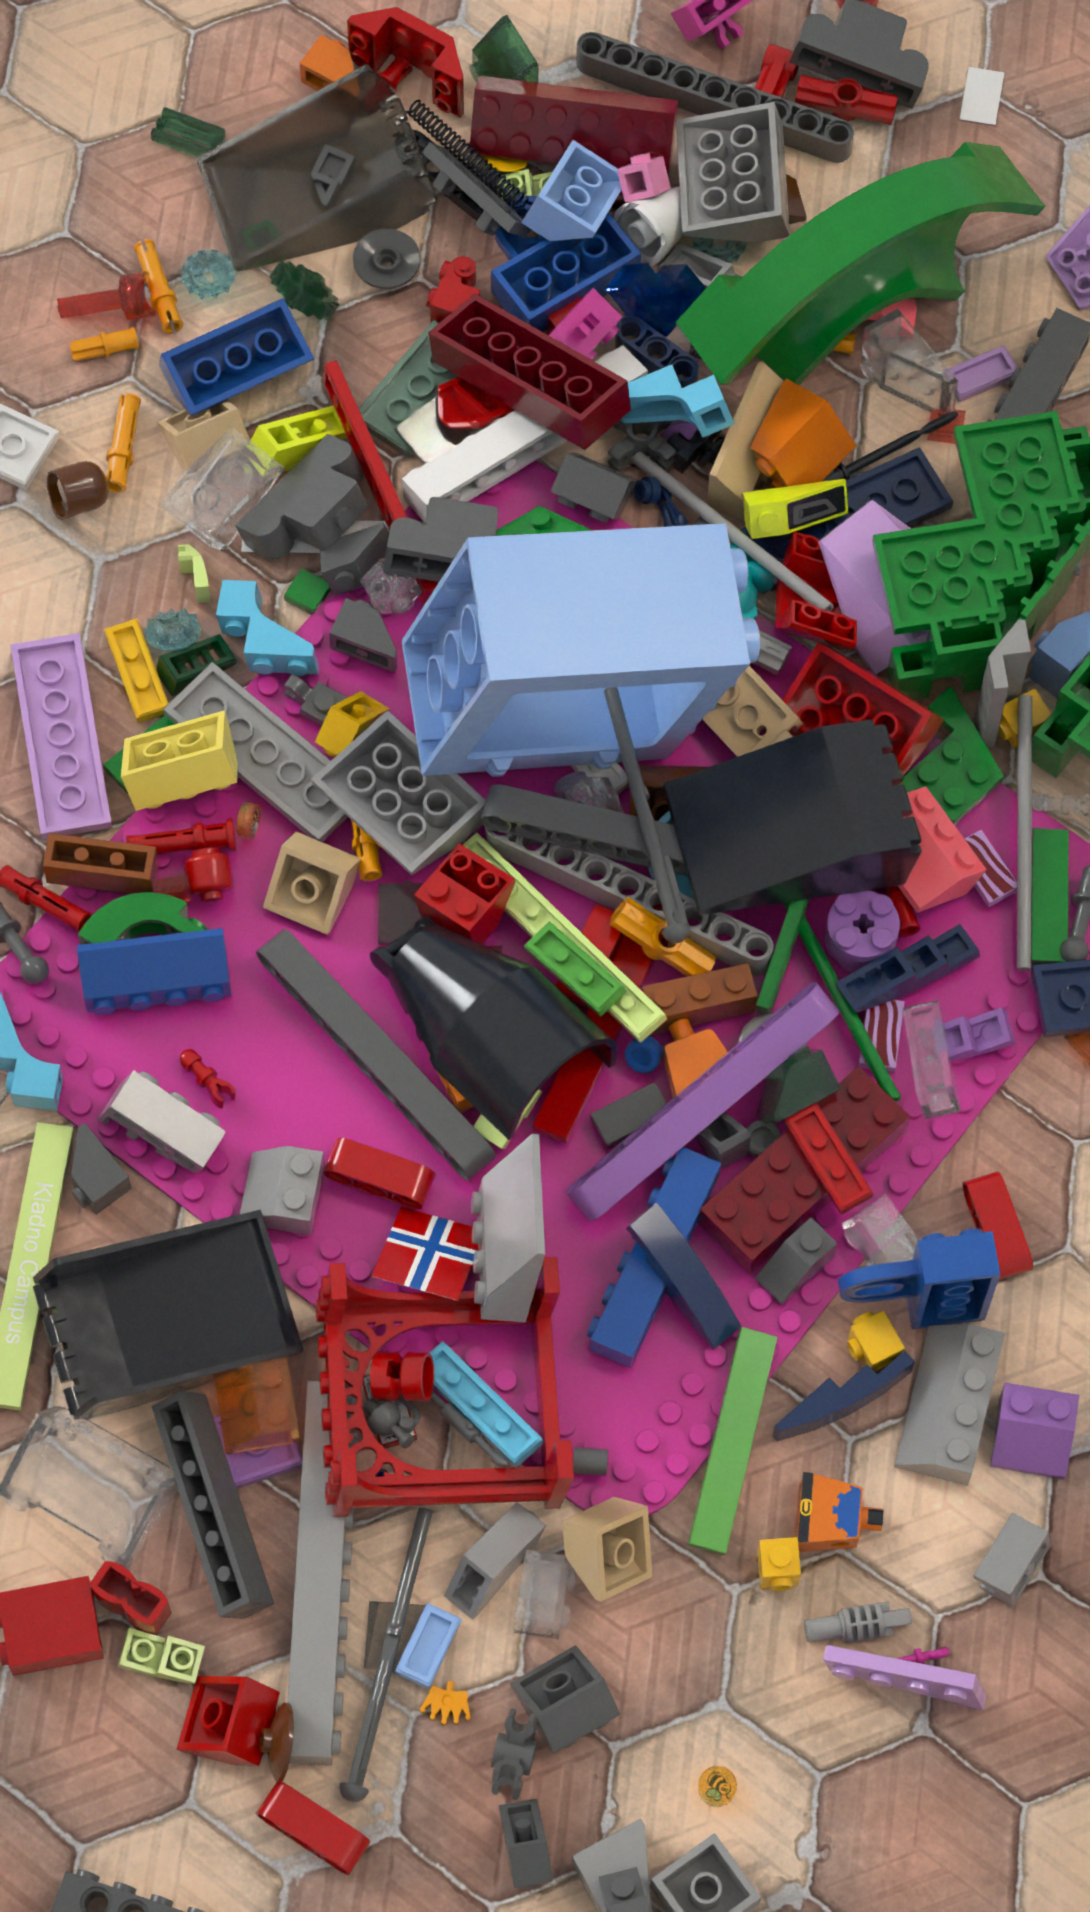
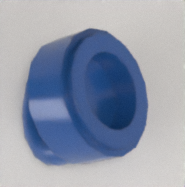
[624,1036,664,1073]

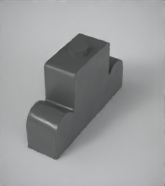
[789,0,929,109]
[235,434,369,560]
[383,497,498,582]

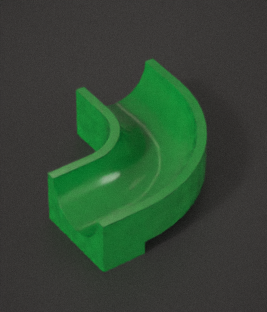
[676,142,1046,385]

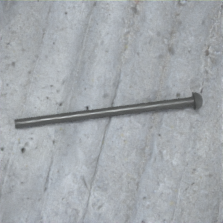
[604,687,690,943]
[339,1507,433,1802]

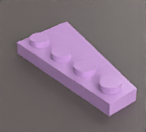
[823,1645,987,1710]

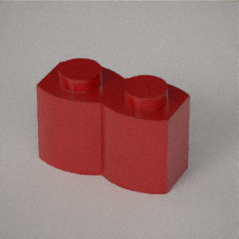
[90,1561,172,1635]

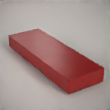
[784,1102,873,1215]

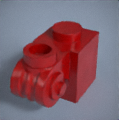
[426,256,480,323]

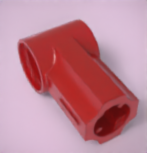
[755,43,799,98]

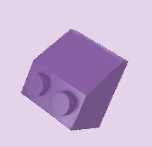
[990,1383,1080,1479]

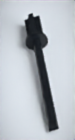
[822,412,958,482]

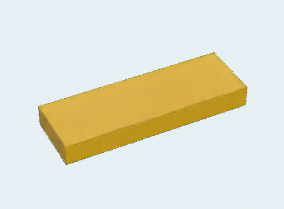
[104,619,169,724]

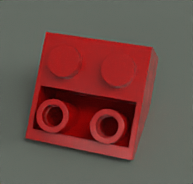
[414,843,515,944]

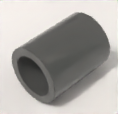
[573,1447,608,1476]

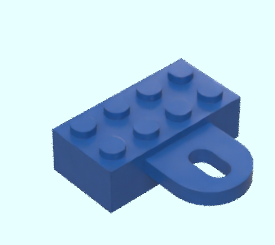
[491,196,641,332]
[838,1228,1000,1329]

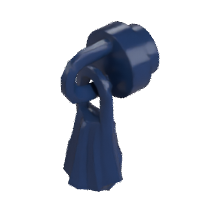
[634,477,688,527]

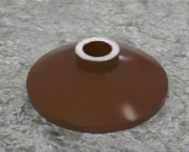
[259,1702,294,1782]

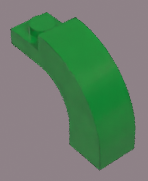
[78,892,208,945]

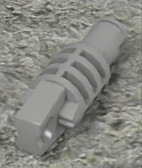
[804,1602,912,1643]

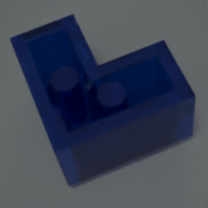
[605,263,706,337]

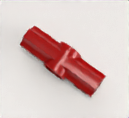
[795,75,898,125]

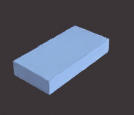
[394,1603,462,1690]

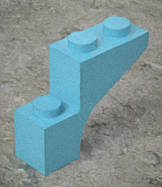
[621,364,734,438]
[216,580,319,676]
[0,992,64,1111]

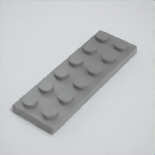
[163,662,348,842]

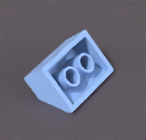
[521,140,622,241]

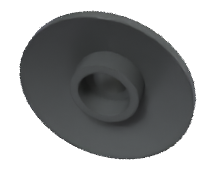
[353,229,420,289]

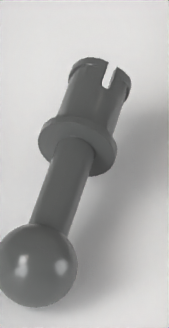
[1060,866,1090,962]
[0,901,49,984]

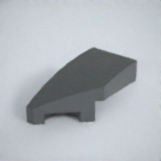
[311,144,357,209]

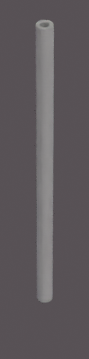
[632,452,833,612]
[1017,695,1032,971]

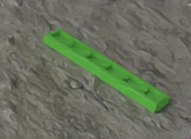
[687,1327,778,1555]

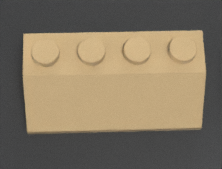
[707,361,784,521]

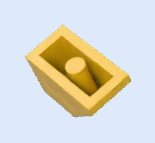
[315,691,390,758]

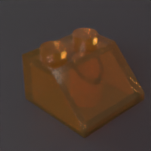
[215,1357,301,1455]

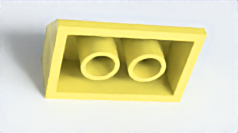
[121,710,238,811]

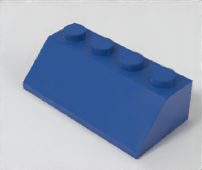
[159,298,314,416]
[77,928,232,1015]

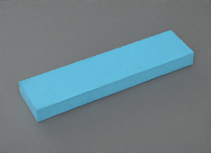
[430,1341,544,1468]

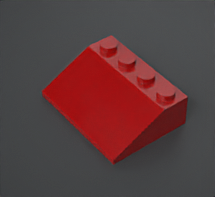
[763,641,944,786]

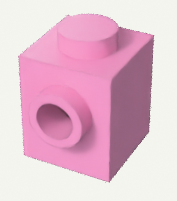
[617,153,671,202]

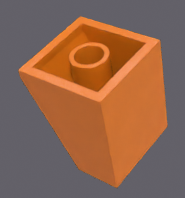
[750,379,857,488]

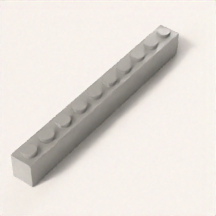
[287,1381,358,1765]

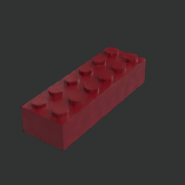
[469,76,678,176]
[428,293,631,450]
[698,1066,910,1274]

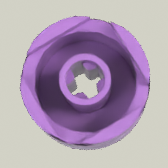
[824,890,900,972]

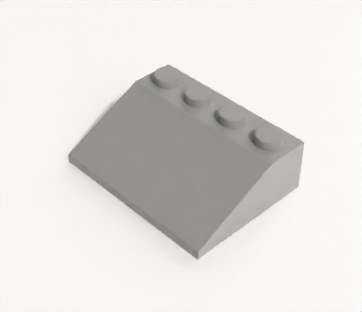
[676,102,790,243]
[311,710,486,875]
[471,1134,545,1322]

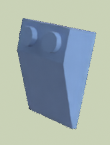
[1030,611,1090,698]

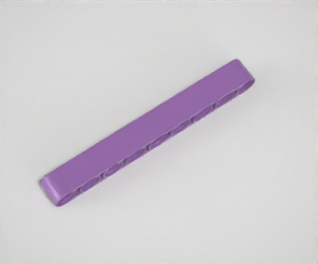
[566,982,839,1221]

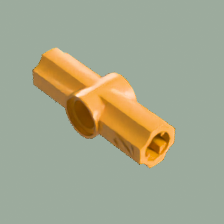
[610,897,716,976]

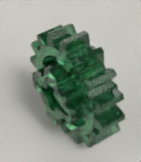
[269,261,340,320]

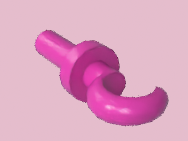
[897,1647,950,1664]

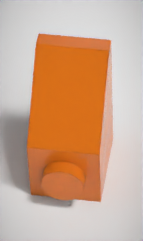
[299,35,360,112]

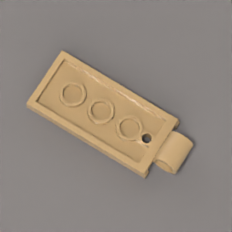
[702,666,804,757]

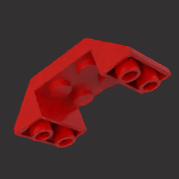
[347,7,464,118]
[775,532,857,650]

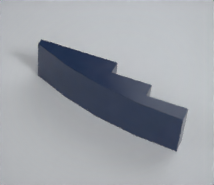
[835,924,980,1013]
[626,1203,741,1350]
[773,1351,915,1442]

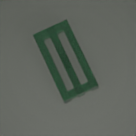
[151,107,226,162]

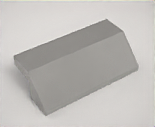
[974,620,1031,749]

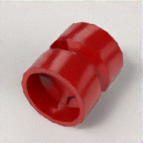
[370,1351,435,1402]

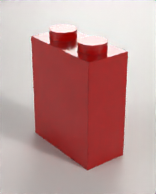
[0,1576,104,1676]

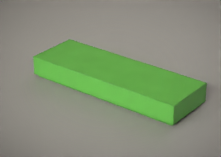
[524,921,626,1017]

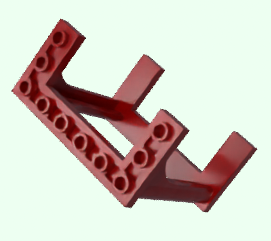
[316,1257,574,1517]

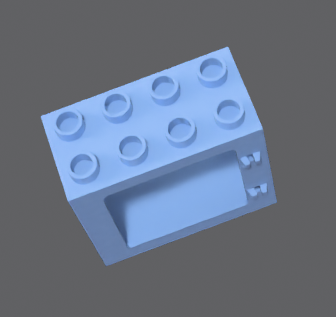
[402,523,760,777]

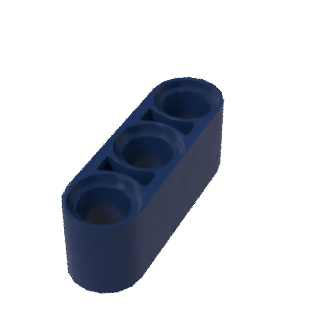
[615,316,699,388]

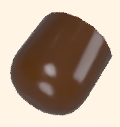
[47,461,109,520]

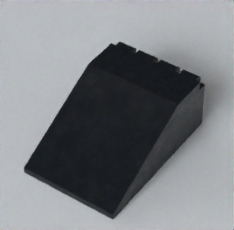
[663,719,922,915]
[33,1209,304,1420]

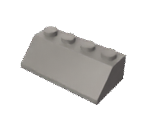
[894,1324,1005,1486]

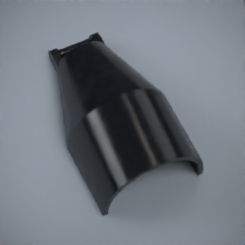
[370,916,617,1140]

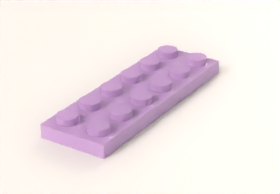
[10,633,112,840]

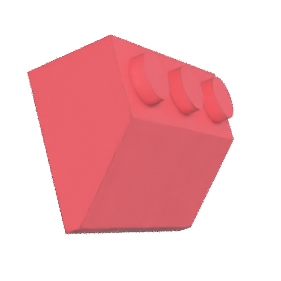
[898,786,987,913]

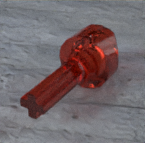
[57,271,156,321]

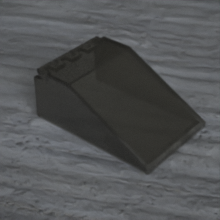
[196,65,438,272]

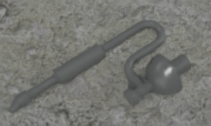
[363,1392,510,1468]

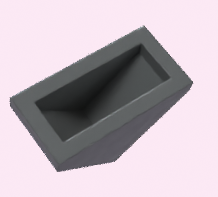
[695,1112,751,1170]

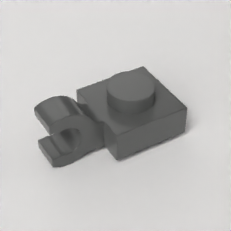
[284,674,348,726]

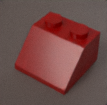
[176,1676,280,1766]

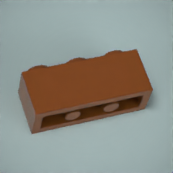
[43,833,159,894]
[642,963,758,1035]

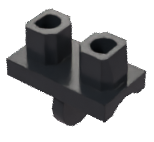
[666,430,724,474]

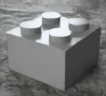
[650,1833,761,1912]

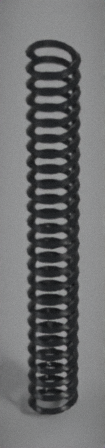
[405,99,529,210]

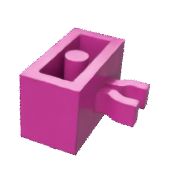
[670,0,753,49]
[549,288,623,360]

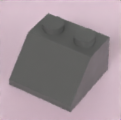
[550,453,639,523]
[510,1645,620,1753]

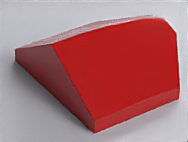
[437,377,515,429]

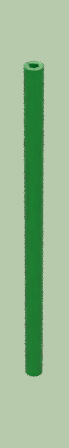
[782,902,901,1102]

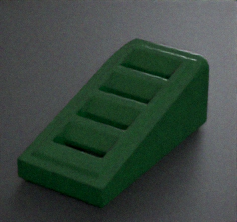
[156,634,237,696]

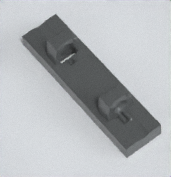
[422,142,532,239]

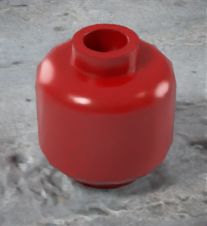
[184,848,233,902]

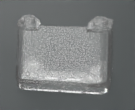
[0,1406,178,1567]

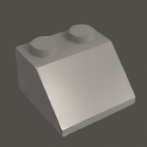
[240,1146,325,1235]

